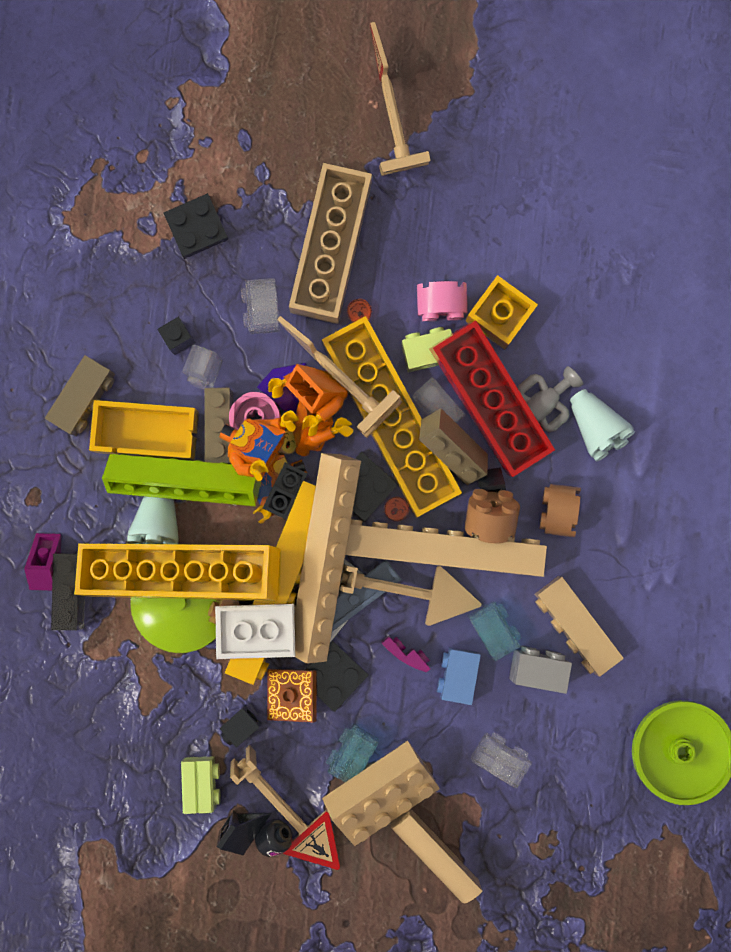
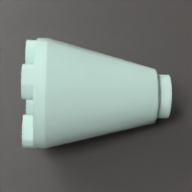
[570,389,635,462]
[127,496,179,544]

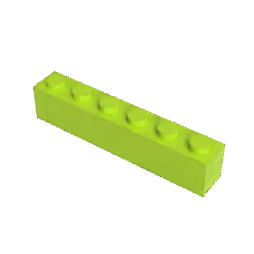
[102,454,261,506]

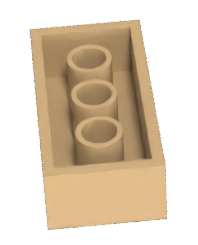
[322,741,440,846]

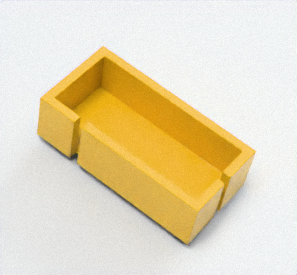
[89,400,199,461]

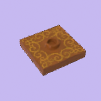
[267,668,317,723]

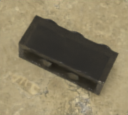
[51,553,85,631]

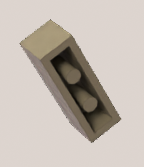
[44,355,115,436]
[204,388,233,464]
[419,408,488,485]

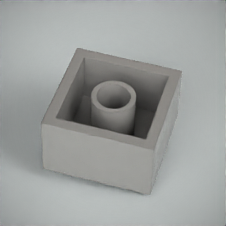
[509,646,572,694]

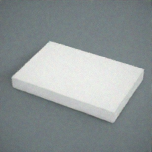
[215,604,296,659]

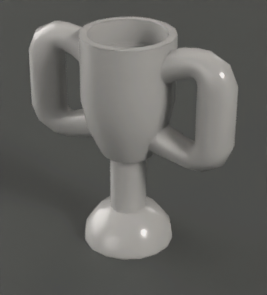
[517,366,583,433]

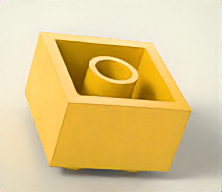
[465,275,538,350]

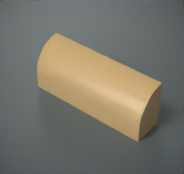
[390,809,482,903]

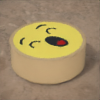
[279,429,296,454]

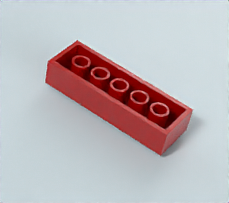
[429,320,555,477]

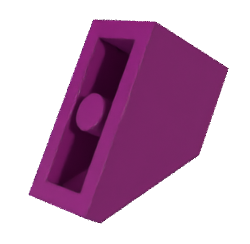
[24,533,62,591]

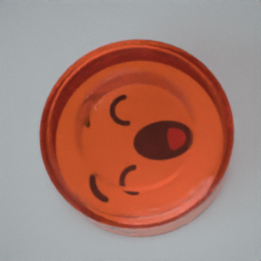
[347,299,372,323]
[384,496,409,521]

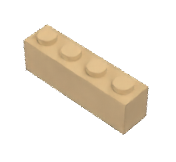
[535,576,624,677]

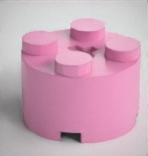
[417,281,468,322]
[229,392,281,429]

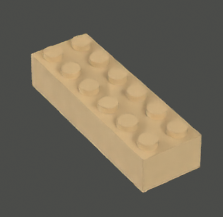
[289,163,372,324]

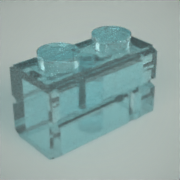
[468,601,522,661]
[326,724,379,782]

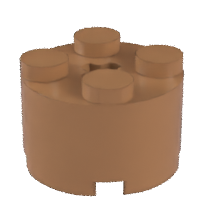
[539,484,581,537]
[465,489,520,544]

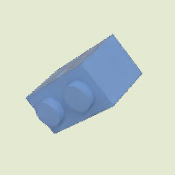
[437,647,481,705]

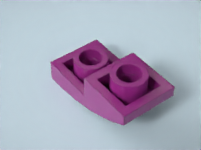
[382,635,430,672]

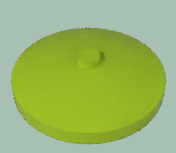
[130,598,216,653]
[632,700,731,805]

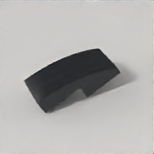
[263,463,308,520]

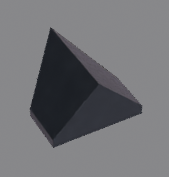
[216,810,272,855]

